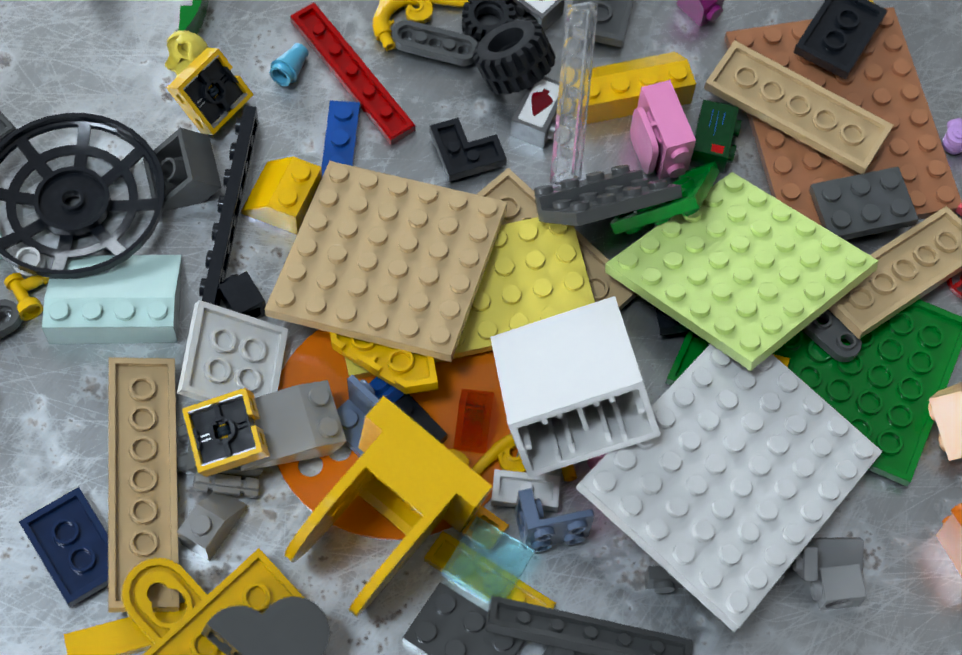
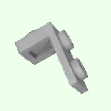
[792,537,864,581]

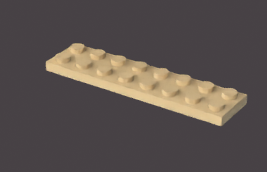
[108,357,179,613]

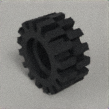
[462,0,515,42]

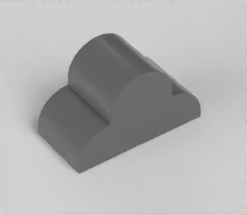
[201,597,330,655]

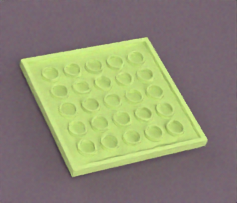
[605,172,878,371]

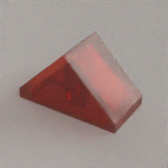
[454,388,494,454]

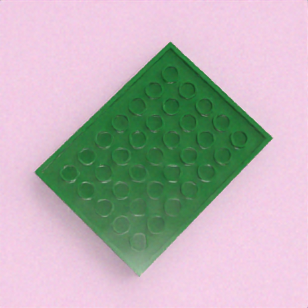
[665,299,962,487]

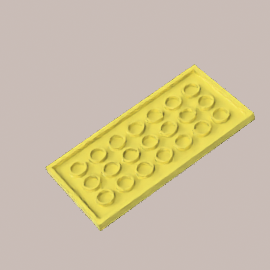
[345,217,595,379]

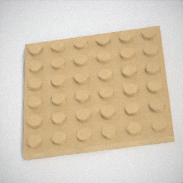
[264,161,507,362]

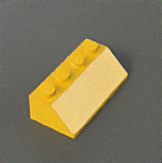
[562,52,696,126]

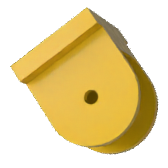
[284,396,493,617]

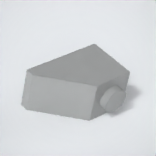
[177,493,247,561]

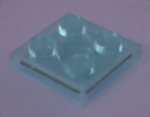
[441,516,535,605]

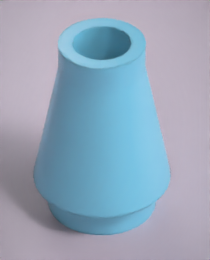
[269,43,309,86]

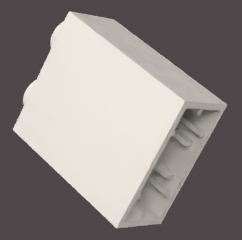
[490,296,661,478]

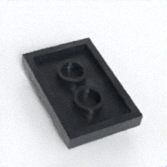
[793,0,888,79]

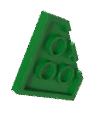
[610,162,720,235]

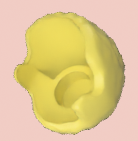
[165,31,209,77]

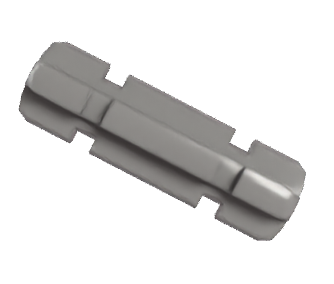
[193,472,260,498]

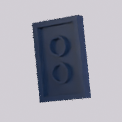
[18,487,108,608]

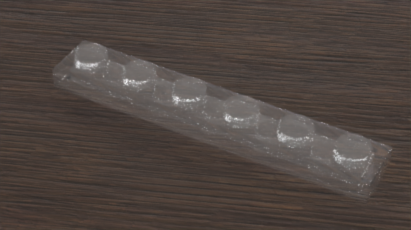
[550,1,598,185]

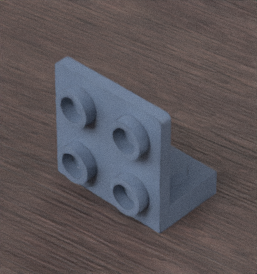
[337,375,379,458]
[514,488,594,552]

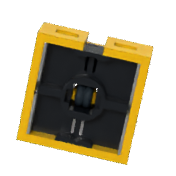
[166,48,253,135]
[182,387,270,477]

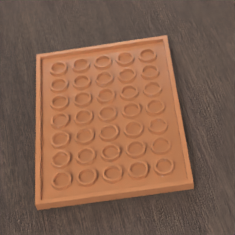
[724,7,962,226]

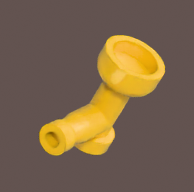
[4,273,49,321]

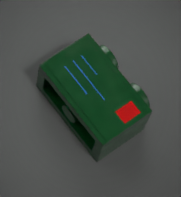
[689,100,742,173]

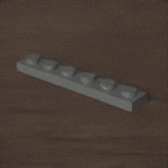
[486,595,692,655]

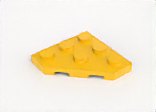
[330,332,438,394]

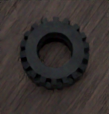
[473,19,556,95]

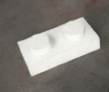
[491,469,561,512]

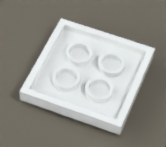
[177,300,288,401]

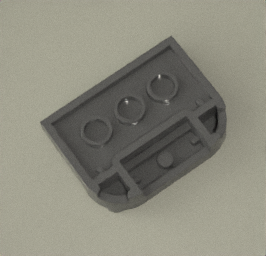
[534,165,682,226]

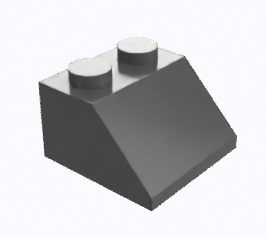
[143,127,222,211]

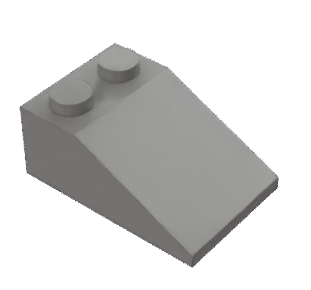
[240,380,347,471]

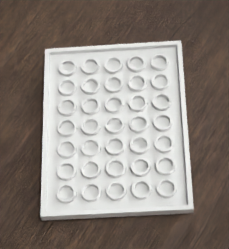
[576,344,883,632]

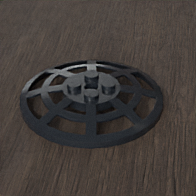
[0,113,165,279]

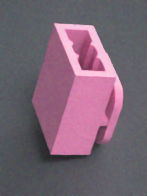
[630,80,696,179]

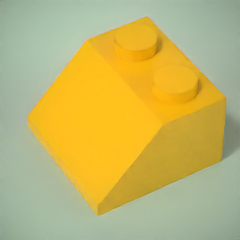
[241,156,322,235]

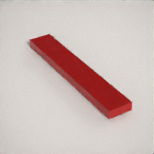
[290,2,416,145]

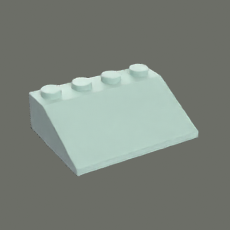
[42,255,182,344]

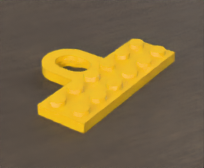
[122,548,304,655]

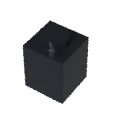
[218,271,266,319]

